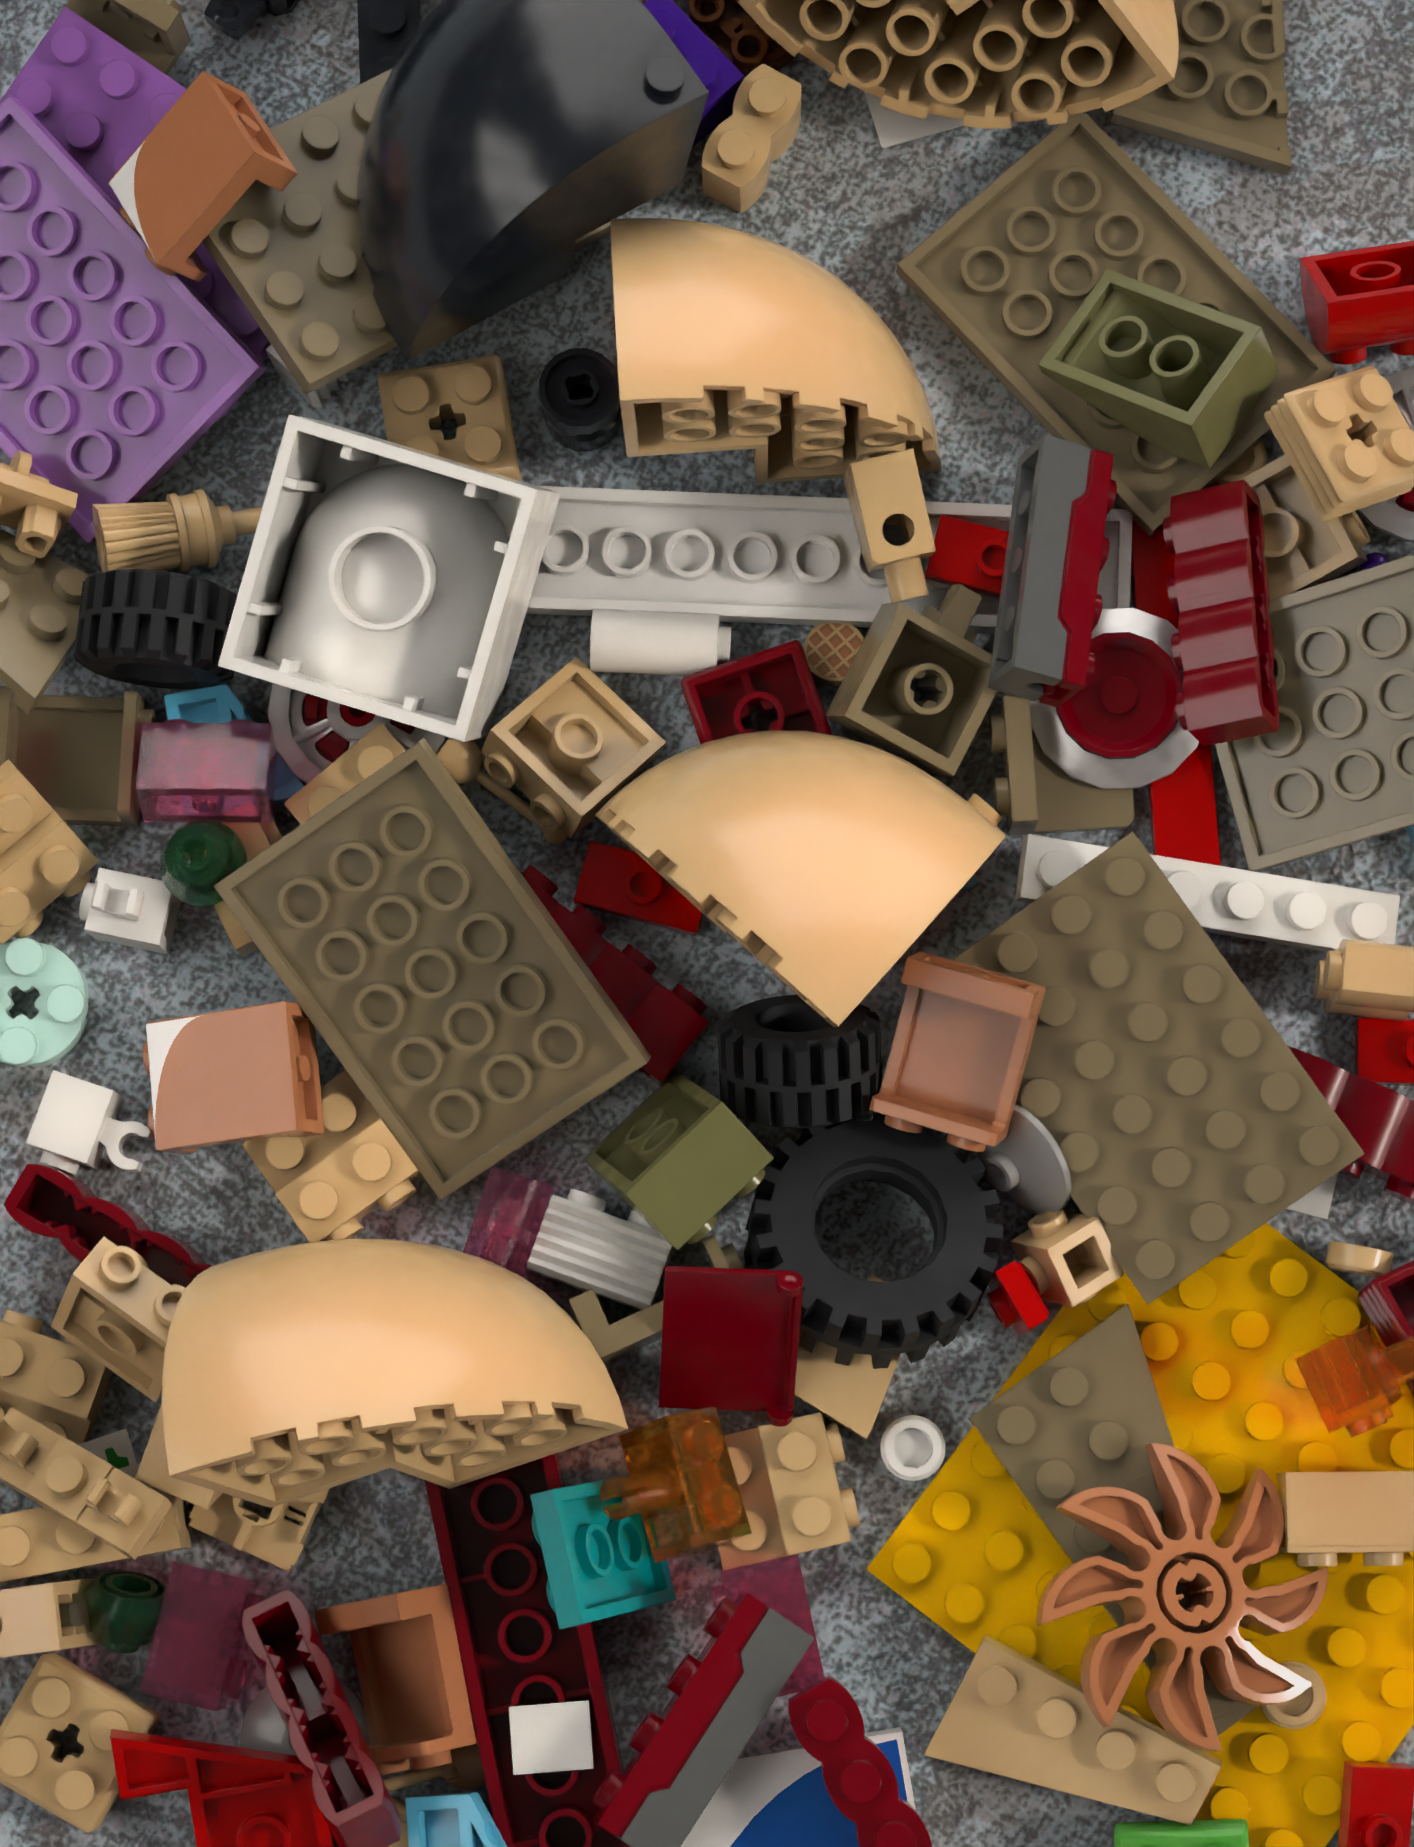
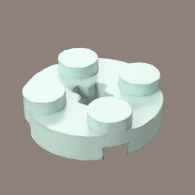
[0,938,90,1067]

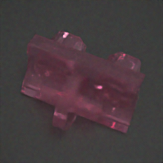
[463,1166,555,1278]

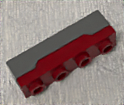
[988,434,1117,708]
[591,1592,814,1847]

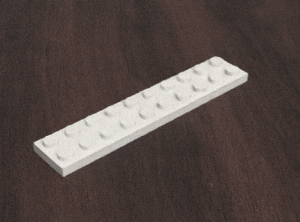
[526,486,1133,633]

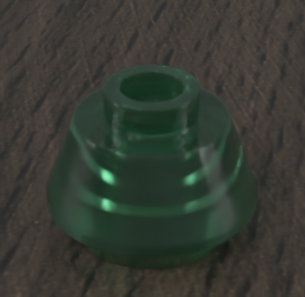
[160,820,247,906]
[84,1570,174,1653]

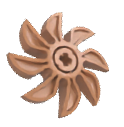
[1036,1443,1328,1752]

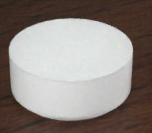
[880,1415,946,1481]

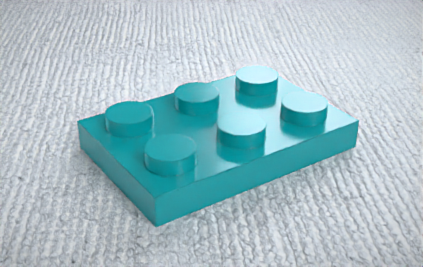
[530,1472,676,1629]

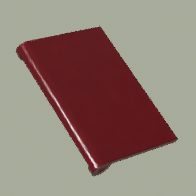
[659,1266,804,1427]

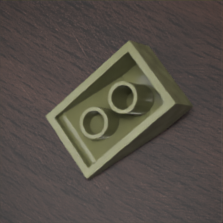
[1038,269,1279,469]
[583,1071,774,1250]

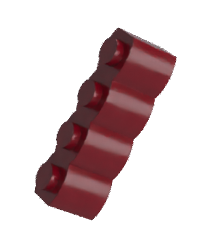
[1163,480,1279,746]
[519,865,709,1087]
[1287,1045,1414,1205]
[4,1164,214,1288]
[242,1589,401,1847]
[788,1675,932,1847]

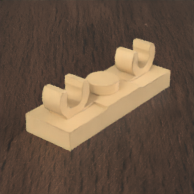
[0,1407,172,1561]

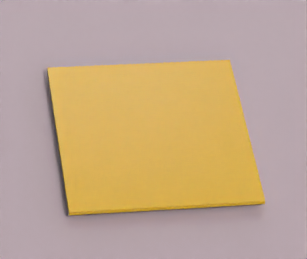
[866,1223,1414,1847]

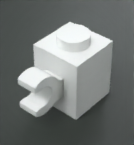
[79,868,183,955]
[26,1070,153,1175]

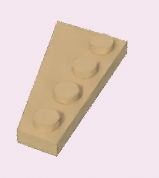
[924,1634,1222,1825]

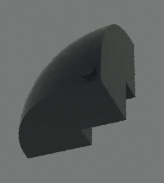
[357,0,709,361]

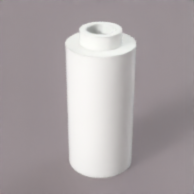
[590,608,732,676]

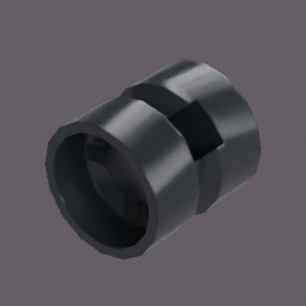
[539,348,622,451]

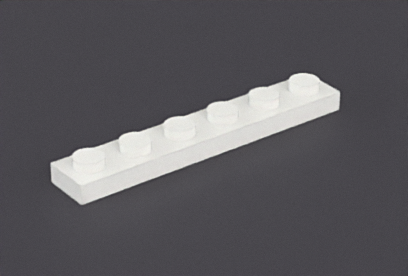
[1015,834,1400,952]

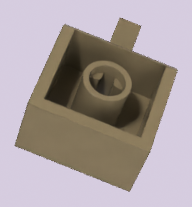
[825,584,997,776]

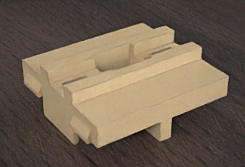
[188,1488,331,1572]

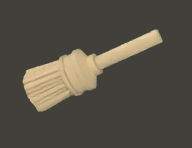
[92,489,262,572]

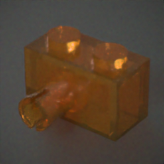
[1295,1324,1414,1438]
[600,1406,752,1563]

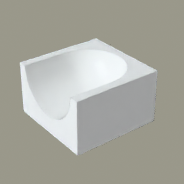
[218,414,561,742]

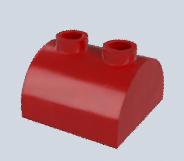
[1299,241,1414,365]

